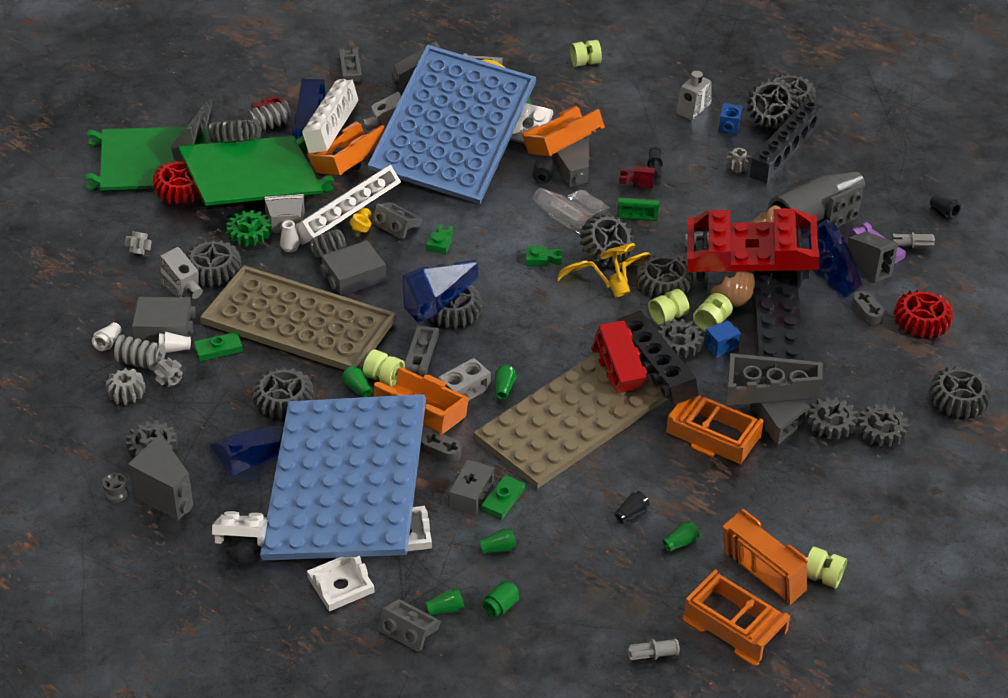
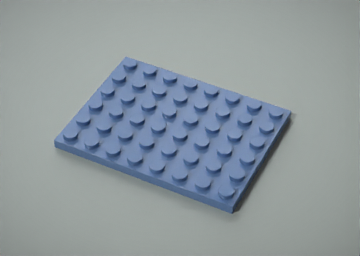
[368,44,536,204]
[260,394,426,560]

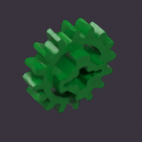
[227,210,272,246]

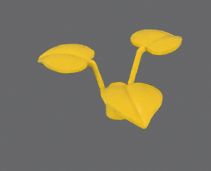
[557,243,652,298]

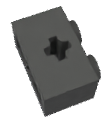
[447,459,494,516]

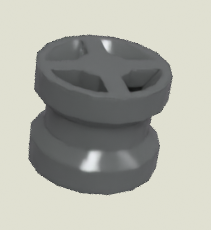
[102,472,128,503]

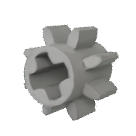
[726,148,751,173]
[124,231,152,255]
[154,358,183,387]

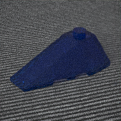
[805,219,863,297]
[403,260,478,323]
[210,424,284,476]

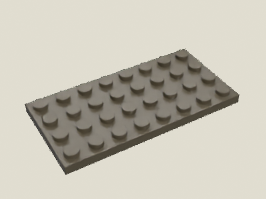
[200,265,396,370]
[473,352,668,489]

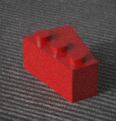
[591,321,647,394]

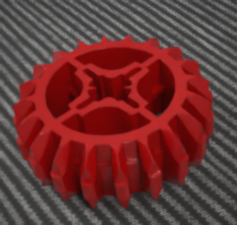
[152,160,201,205]
[894,289,954,339]

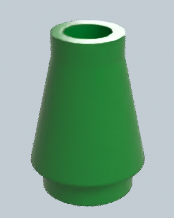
[495,365,517,400]
[342,366,373,398]
[662,520,700,552]
[479,528,517,554]
[426,588,464,616]

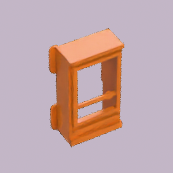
[521,106,605,156]
[307,122,385,175]
[374,367,469,435]
[666,395,764,464]
[722,509,808,605]
[682,569,791,666]

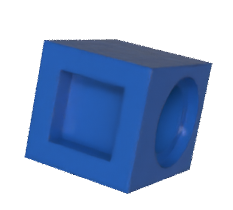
[718,103,743,135]
[704,320,741,358]

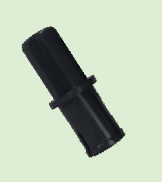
[647,147,663,179]

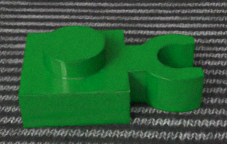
[426,224,453,254]
[526,246,562,266]

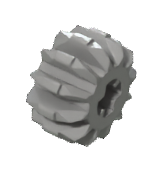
[106,367,146,405]

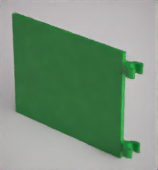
[85,126,218,190]
[178,136,335,206]

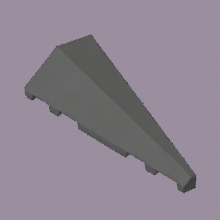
[171,100,212,162]

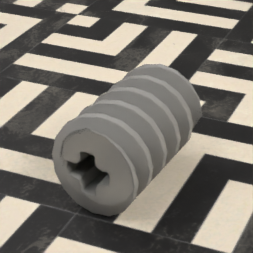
[247,100,291,131]
[114,334,166,371]

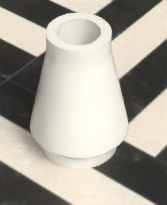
[280,220,300,252]
[92,322,122,351]
[158,332,191,353]

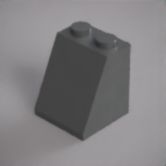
[128,435,193,520]

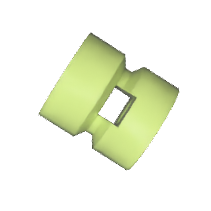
[570,40,602,67]
[648,289,690,325]
[693,293,733,332]
[363,349,405,387]
[807,546,847,589]

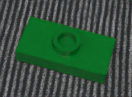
[617,198,659,221]
[194,332,243,361]
[481,475,526,520]

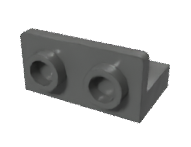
[372,202,422,239]
[377,599,441,652]

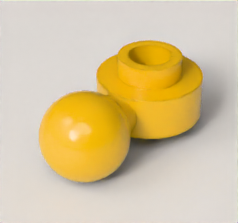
[350,207,372,233]

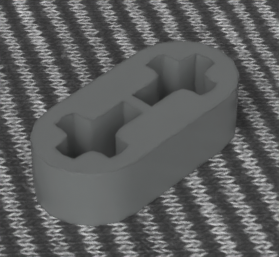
[852,291,884,325]
[421,431,462,462]

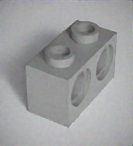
[438,358,491,401]

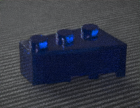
[292,78,326,144]

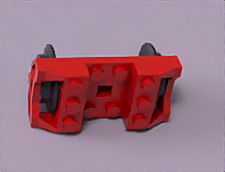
[687,208,819,290]

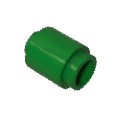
[482,581,519,618]

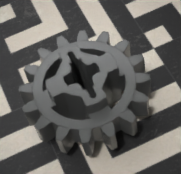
[658,319,704,358]
[807,397,858,440]
[857,404,909,447]
[126,420,178,458]

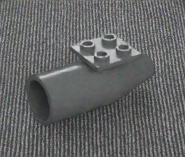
[768,171,865,232]

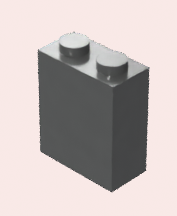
[320,240,387,296]
[132,297,196,343]

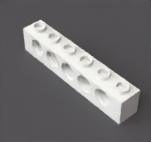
[302,79,359,153]
[295,165,401,245]

